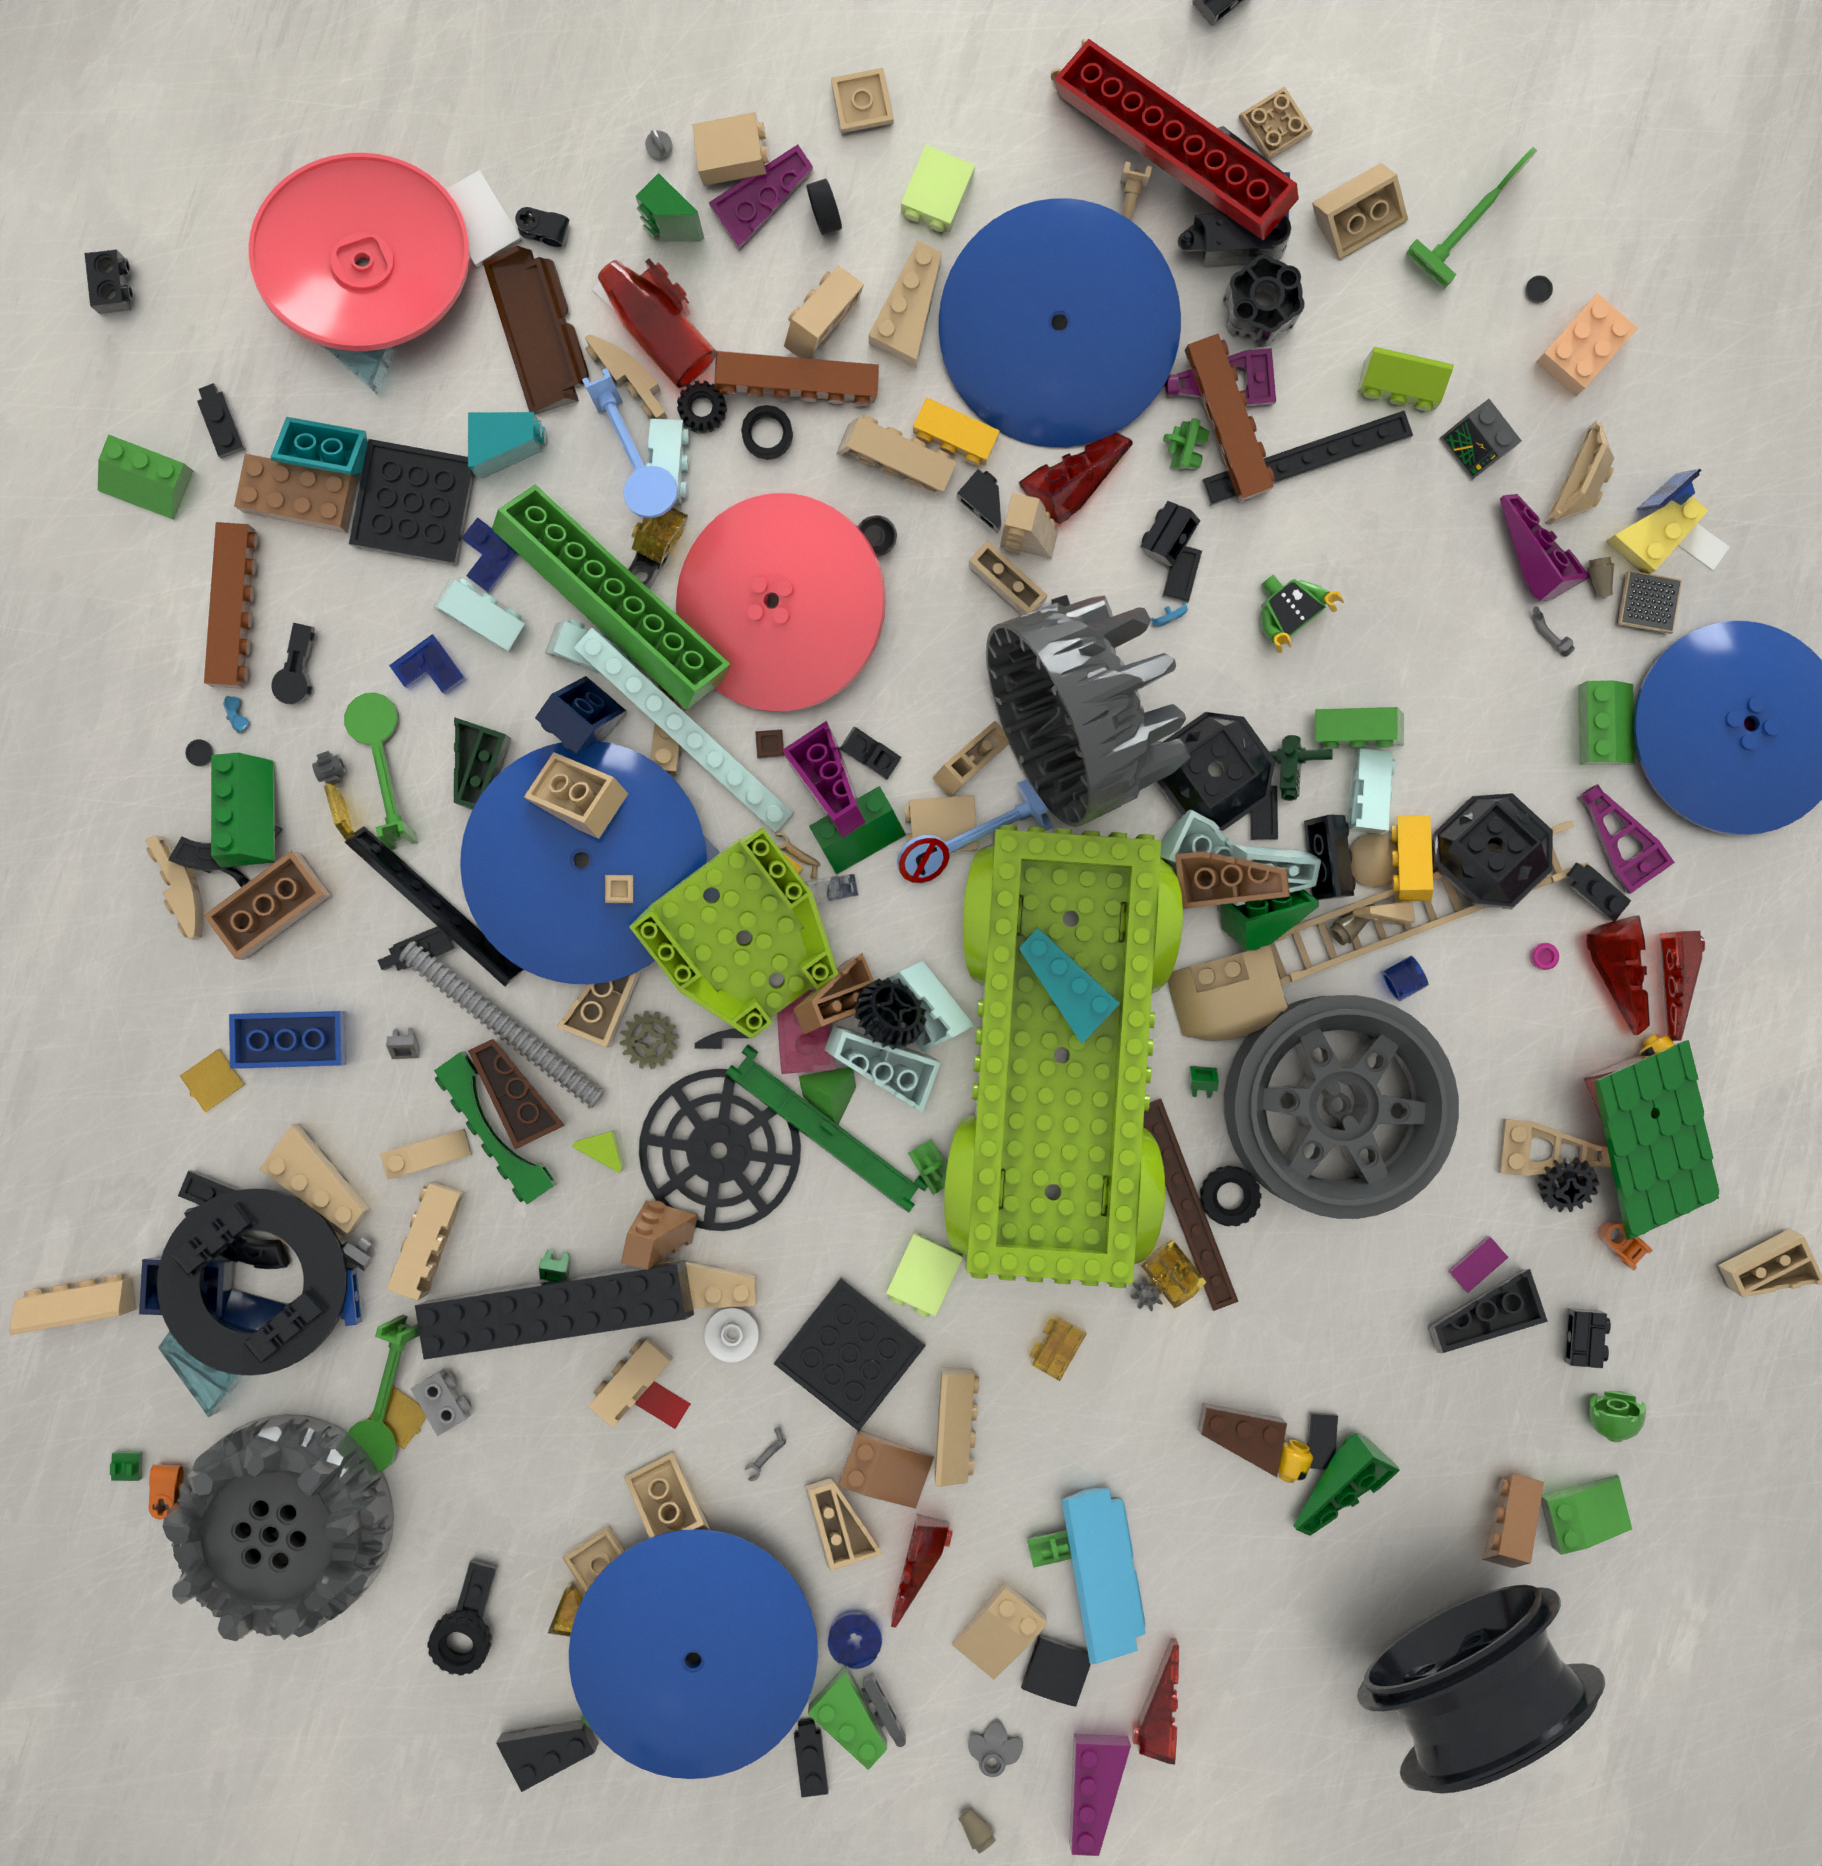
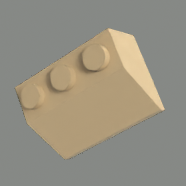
[1312,163,1408,259]

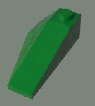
[1293,1433,1400,1536]

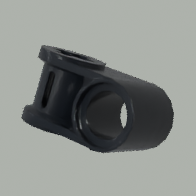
[515,207,570,248]
[628,537,670,589]

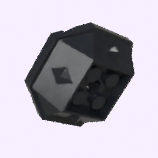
[1157,712,1275,831]
[1433,793,1553,910]

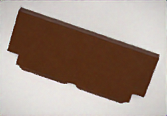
[483,246,589,415]

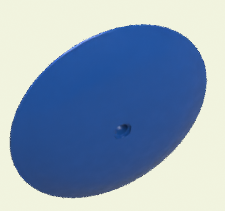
[939,198,1181,447]
[460,741,707,984]
[569,1529,818,1779]

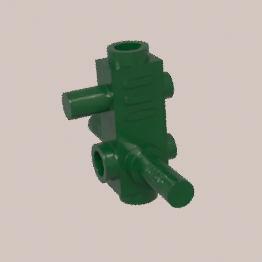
[1269,735,1333,801]

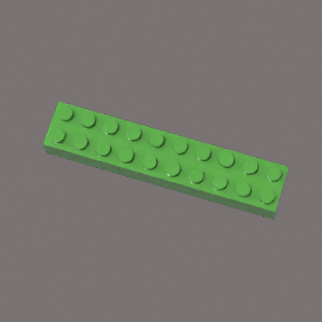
[492,484,730,710]

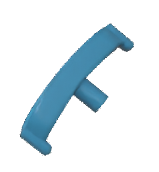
[1151,602,1188,627]
[223,696,249,734]

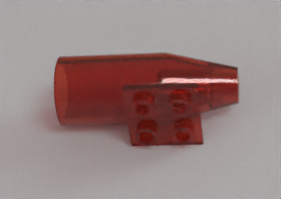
[598,258,717,388]

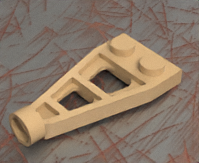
[1499,1119,1611,1176]

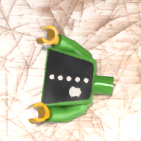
[1260,574,1344,653]

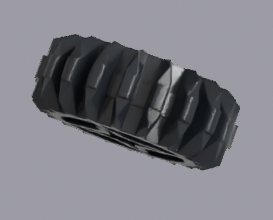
[854,978,927,1050]

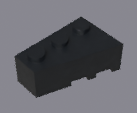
[496,1720,599,1792]

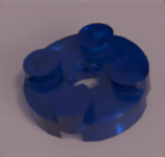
[828,1611,882,1669]

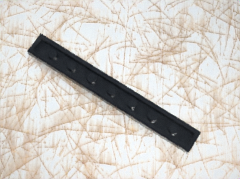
[1202,410,1413,506]
[344,826,524,987]

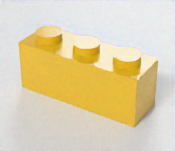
[913,397,1000,466]
[1391,815,1433,901]

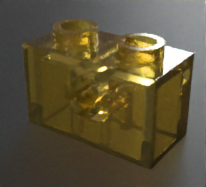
[631,507,688,564]
[1141,1239,1206,1309]

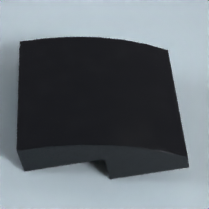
[1021,1636,1091,1707]

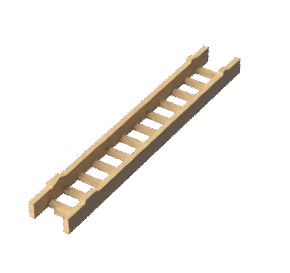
[1243,820,1589,985]

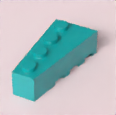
[1019,927,1120,1044]

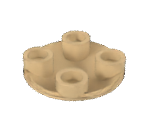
[1350,833,1398,888]

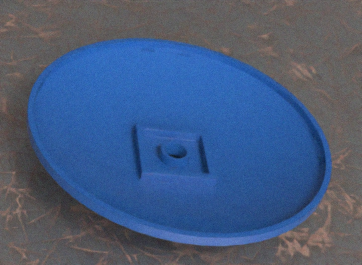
[1633,621,1822,835]

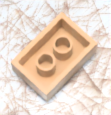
[1536,293,1638,396]

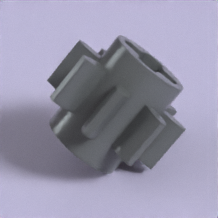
[312,751,346,786]
[1130,1276,1165,1311]

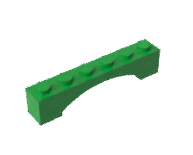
[434,1051,557,1204]

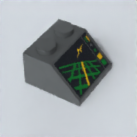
[1439,399,1522,480]

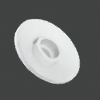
[704,1308,759,1362]

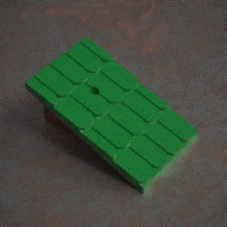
[1583,1040,1719,1240]

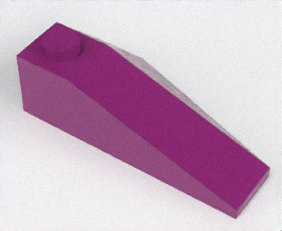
[1500,494,1590,601]

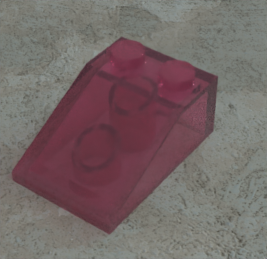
[777,990,836,1074]

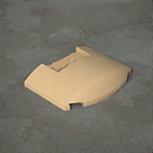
[1168,945,1288,1041]

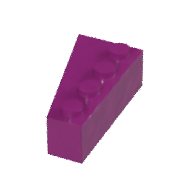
[782,721,866,838]

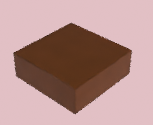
[755,729,784,759]

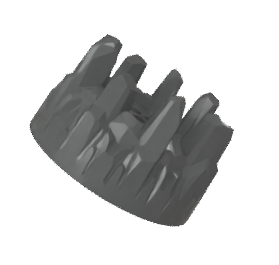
[986,595,1191,827]
[162,1414,393,1641]

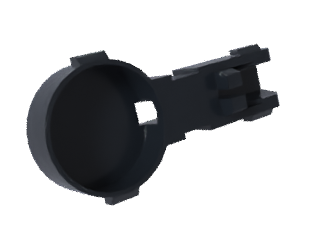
[271,622,316,705]

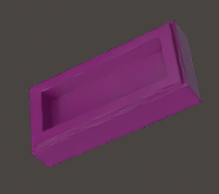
[1448,1236,1509,1293]

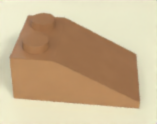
[839,1430,934,1509]

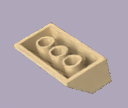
[9,1274,137,1335]
[934,1367,979,1487]

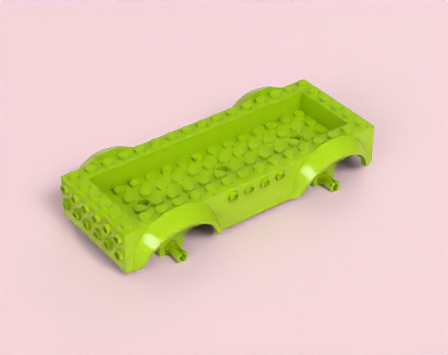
[944,825,1183,1288]

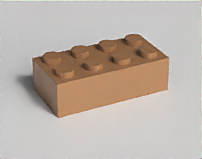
[234,454,358,534]
[203,850,331,960]

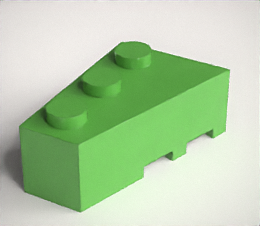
[1315,707,1404,749]
[808,1664,887,1770]

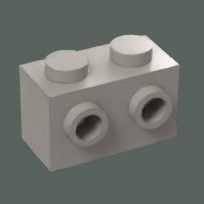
[411,1369,471,1436]

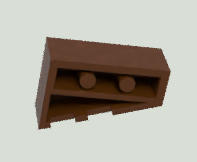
[1198,1403,1287,1477]

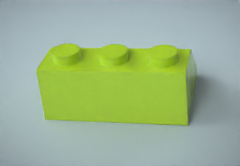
[1357,346,1454,411]

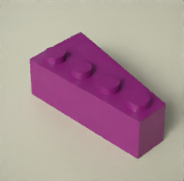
[1069,1734,1131,1856]

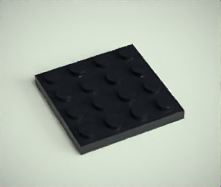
[349,439,474,565]
[773,1277,926,1431]

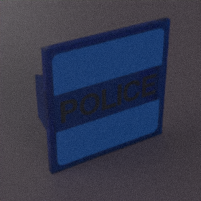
[1637,469,1702,510]

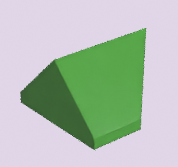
[799,1067,856,1125]

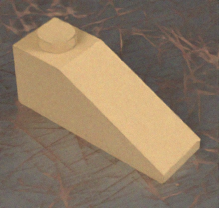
[933,721,1009,797]
[380,1129,472,1180]

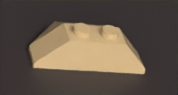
[1545,421,1614,525]

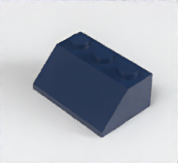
[139,1257,233,1317]
[218,1288,287,1332]

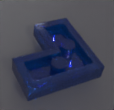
[461,517,519,593]
[389,634,466,694]

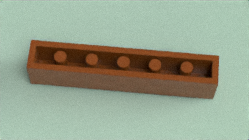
[1184,333,1275,502]
[714,351,879,406]
[204,522,258,689]

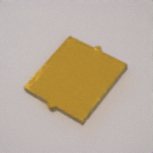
[180,1049,245,1112]
[368,1385,427,1450]

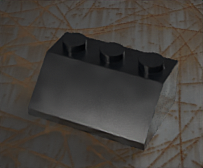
[1304,814,1356,900]

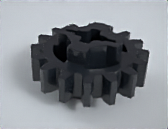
[1537,1156,1599,1212]

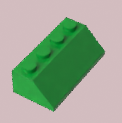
[211,752,275,868]

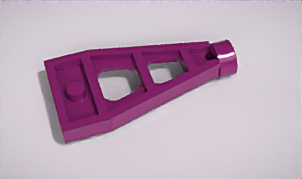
[1165,348,1276,406]
[1580,784,1675,894]

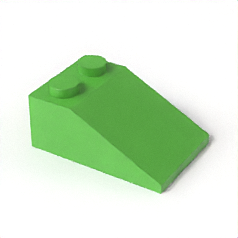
[1541,1475,1632,1555]

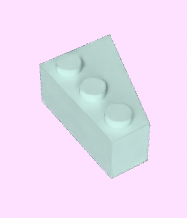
[646,419,689,506]
[433,578,525,651]
[545,619,636,675]
[1347,748,1395,834]
[1232,845,1321,906]
[889,961,975,1052]

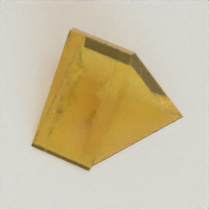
[548,1581,582,1637]

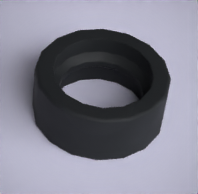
[806,178,842,235]
[741,405,793,460]

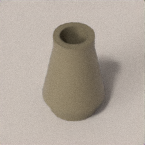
[1587,557,1614,597]
[1330,913,1371,945]
[958,1809,996,1853]

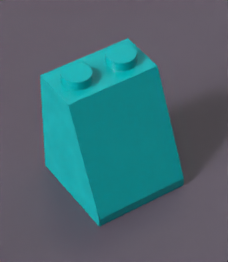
[468,412,546,479]

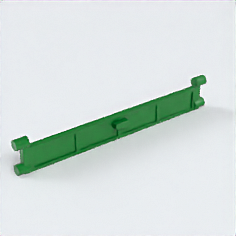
[725,1044,928,1213]

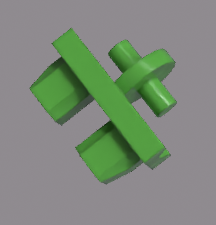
[1163,418,1210,470]
[908,1139,947,1195]
[1027,1530,1072,1568]

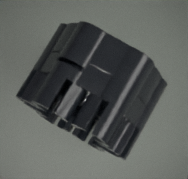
[1223,255,1305,347]

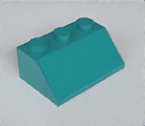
[271,417,368,475]

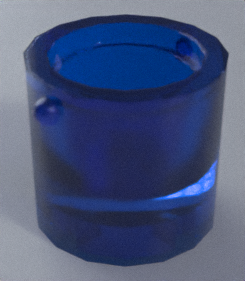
[1382,956,1429,1001]

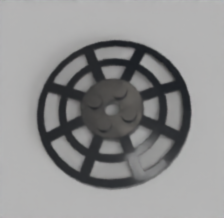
[639,1069,801,1231]

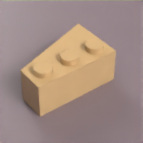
[1718,1229,1822,1297]
[588,1337,673,1428]

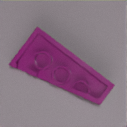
[709,144,813,249]

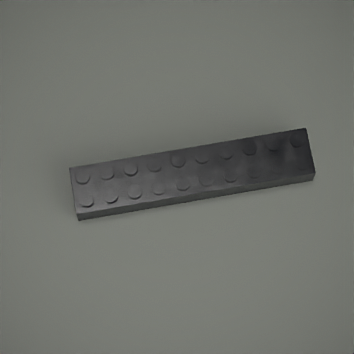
[415,1260,694,1360]

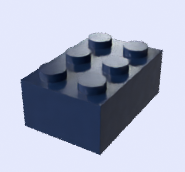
[535,676,627,754]

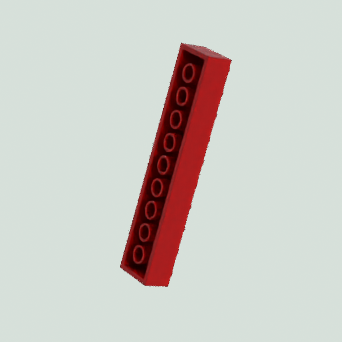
[1054,39,1299,240]

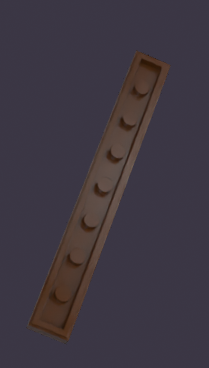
[1143,1098,1239,1311]

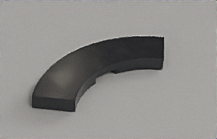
[168,825,283,871]
[184,1206,290,1269]

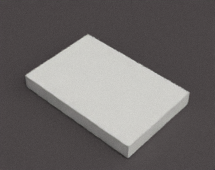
[446,170,522,267]

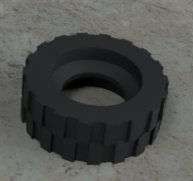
[1200,1166,1262,1227]
[427,1611,492,1676]

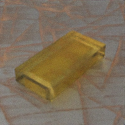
[324,782,355,840]

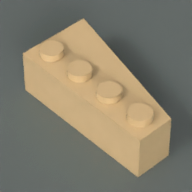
[836,415,956,495]
[259,1123,370,1233]
[658,1258,757,1309]

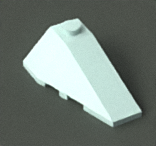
[1160,810,1235,866]

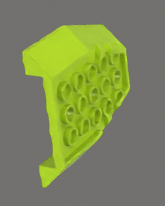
[629,827,839,1039]

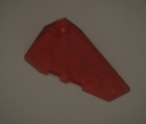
[1019,432,1133,524]
[1586,915,1650,1035]
[1660,931,1705,1041]
[891,1514,953,1628]
[1132,1638,1179,1765]

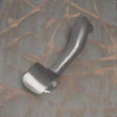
[1532,607,1575,657]
[745,1427,786,1481]

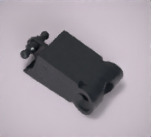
[1177,214,1291,267]

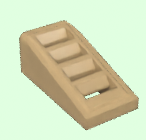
[1353,901,1415,925]

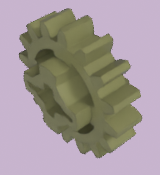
[619,1011,679,1069]

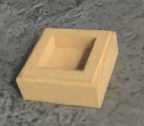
[605,875,633,903]

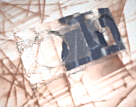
[805,874,859,905]

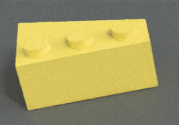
[1606,493,1709,574]

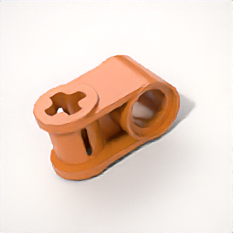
[1598,1220,1653,1271]
[148,1465,183,1520]

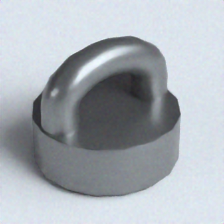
[645,130,673,160]

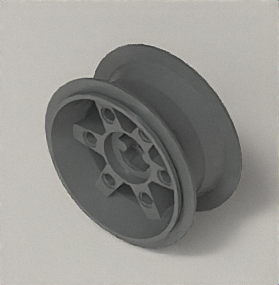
[1224,995,1459,1219]

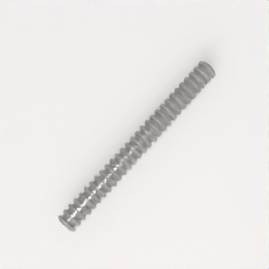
[399,941,604,1109]

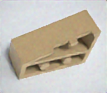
[784,265,864,359]
[805,1478,883,1571]

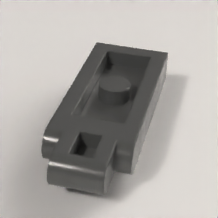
[861,1673,906,1747]

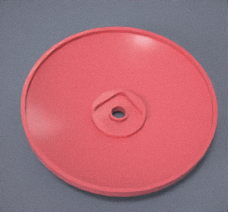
[248,153,470,351]
[676,493,886,712]

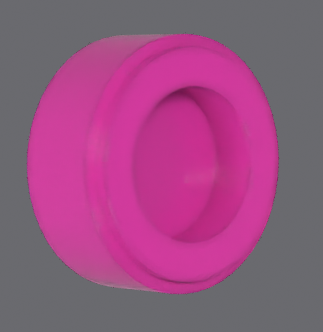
[1530,943,1559,970]

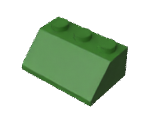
[97,434,194,520]
[1578,680,1635,765]

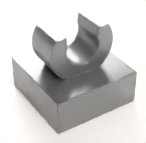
[386,1028,419,1059]
[343,1237,372,1271]

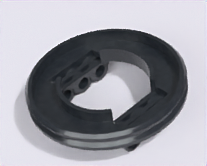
[157,1189,348,1375]

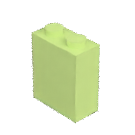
[901,145,975,232]
[886,1232,963,1318]

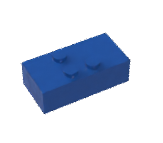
[229,1011,346,1069]

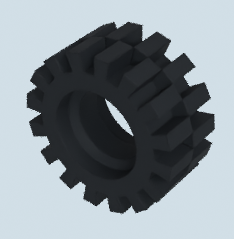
[677,380,727,433]

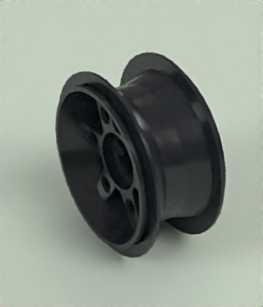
[1357,1585,1606,1794]

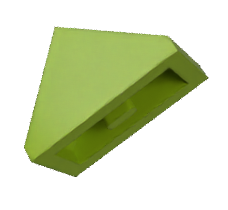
[572,1130,625,1173]

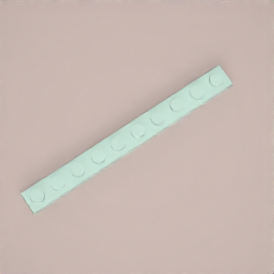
[573,628,793,832]

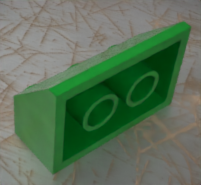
[635,173,704,242]
[809,786,906,875]

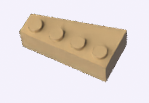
[868,241,942,368]
[1000,492,1059,559]
[556,970,642,1047]
[386,1181,465,1301]

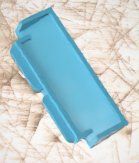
[1061,1488,1145,1664]

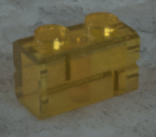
[1029,1315,1087,1381]

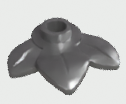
[968,1721,1023,1777]

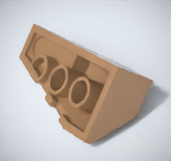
[1175,851,1290,909]

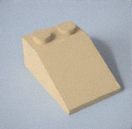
[524,752,628,839]
[624,1452,710,1538]
[952,1581,1047,1679]

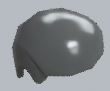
[858,515,897,556]

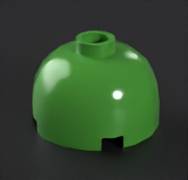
[1589,1391,1646,1442]

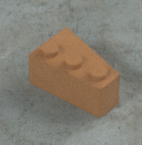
[794,953,880,1034]
[621,1200,698,1270]
[1482,1473,1544,1568]

